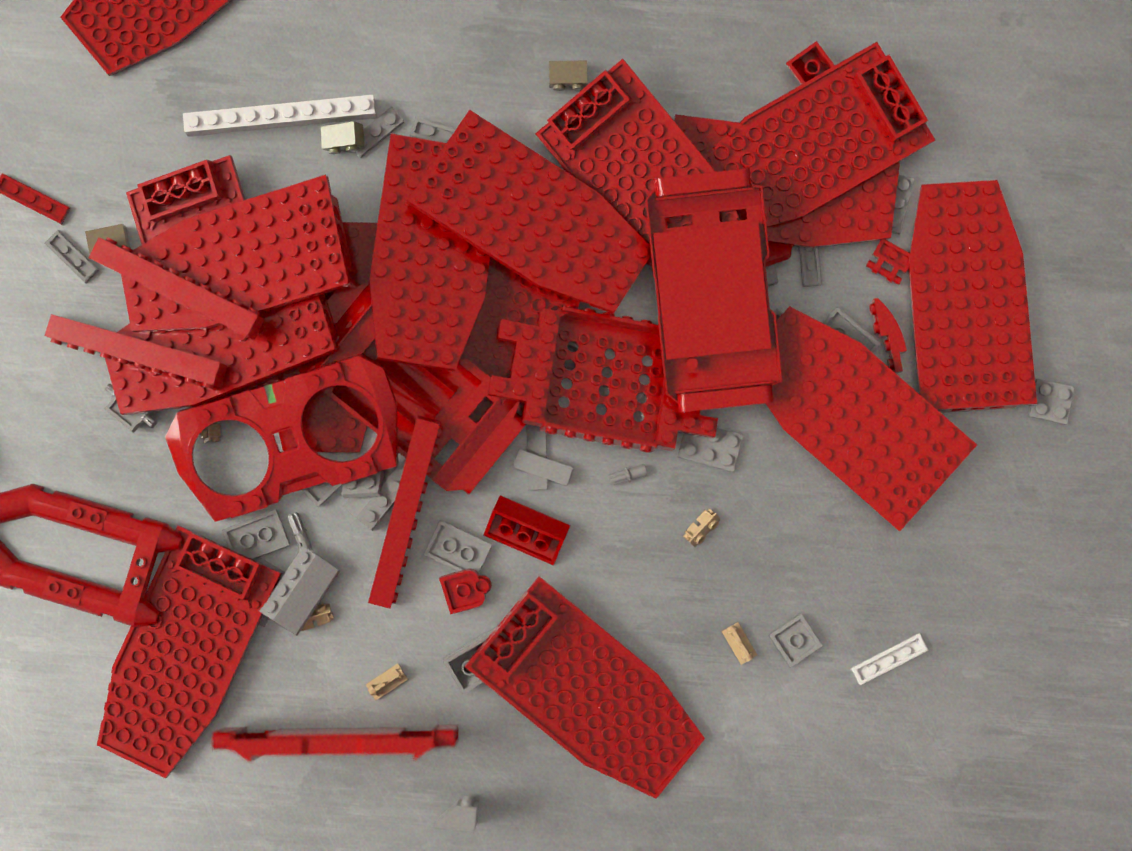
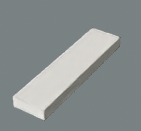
[851,633,929,685]

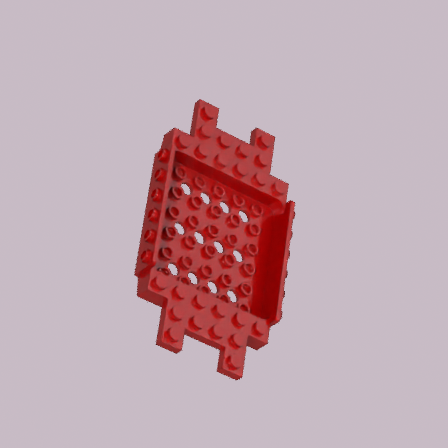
[488,305,718,453]

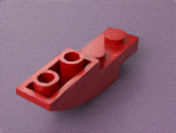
[869,298,907,374]

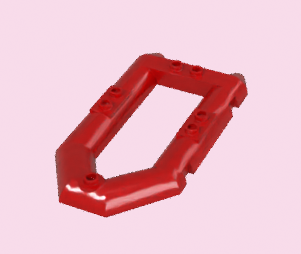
[0,484,182,627]

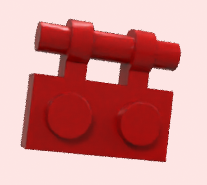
[866,239,910,285]

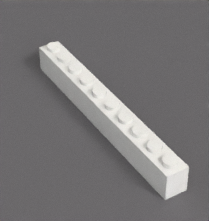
[183,95,377,137]

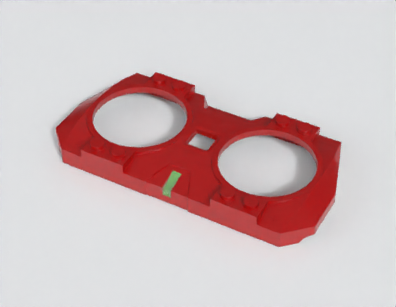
[165,354,398,522]

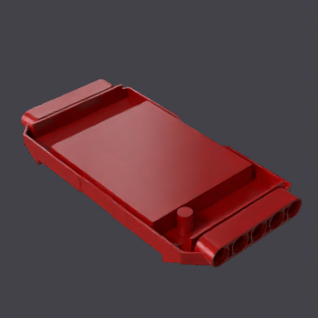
[645,168,782,412]
[296,276,526,495]
[212,724,459,762]

